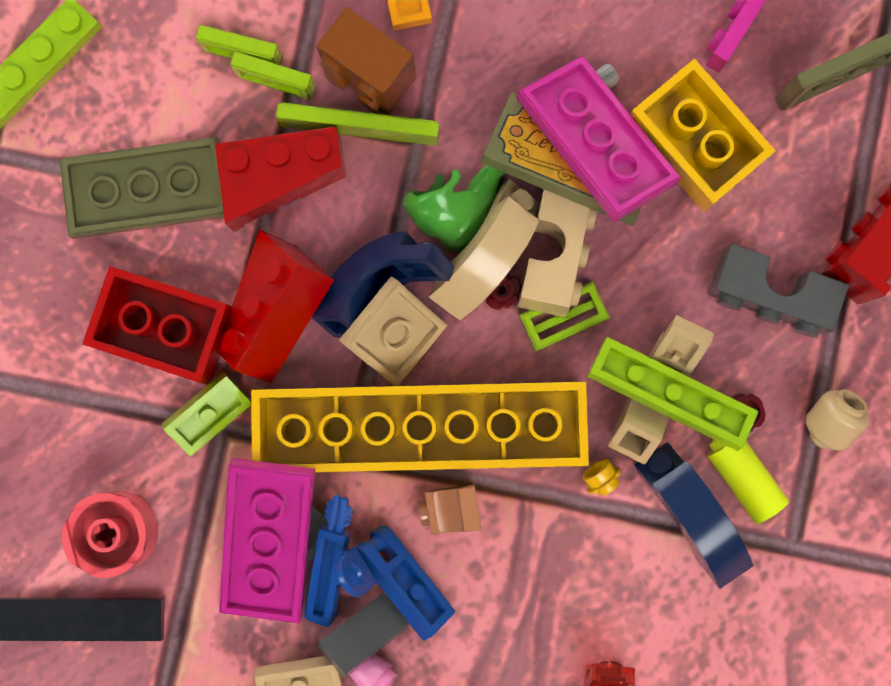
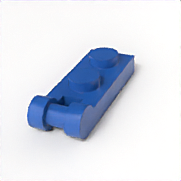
[356,525,456,641]

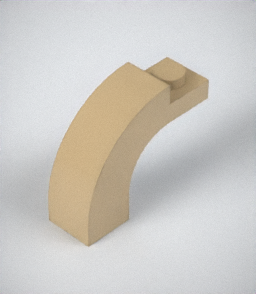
[429,179,540,320]
[608,315,714,465]

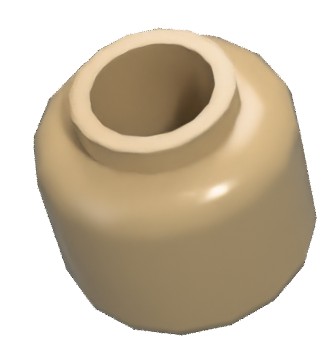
[806,389,870,451]

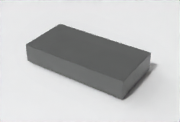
[318,593,410,679]

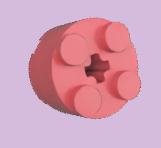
[62,491,158,578]

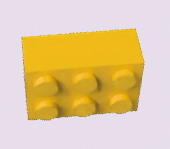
[630,58,776,213]

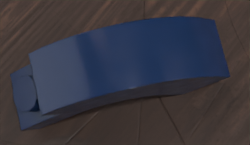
[312,231,455,337]
[634,442,754,589]

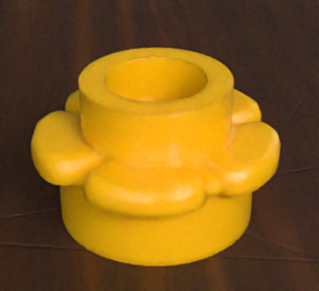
[582,459,621,496]

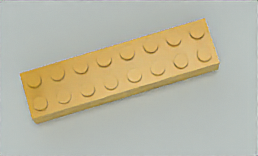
[251,382,589,472]

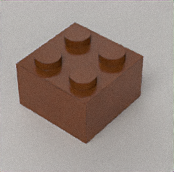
[316,7,416,115]

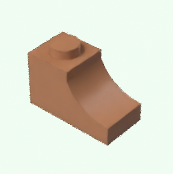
[419,483,482,534]

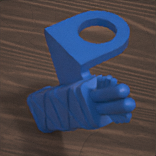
[304,495,377,627]

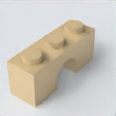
[518,189,597,317]

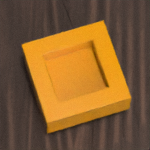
[387,0,432,31]

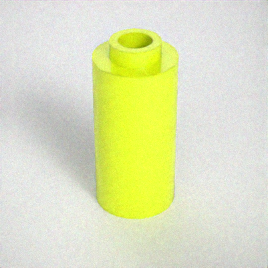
[707,440,790,524]

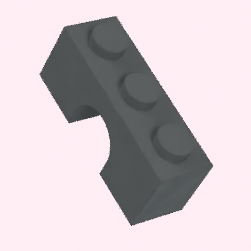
[708,244,849,338]

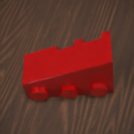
[215,127,346,232]
[821,183,891,305]
[216,229,334,383]

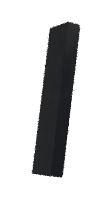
[0,597,165,641]

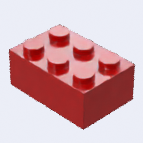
[82,266,232,385]

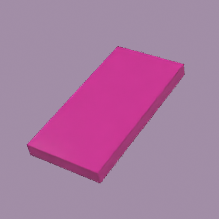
[516,55,681,223]
[219,458,316,623]

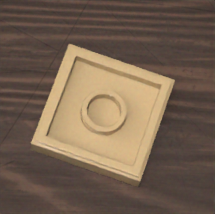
[339,276,448,386]

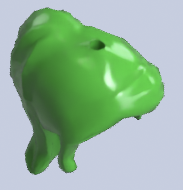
[403,165,505,252]

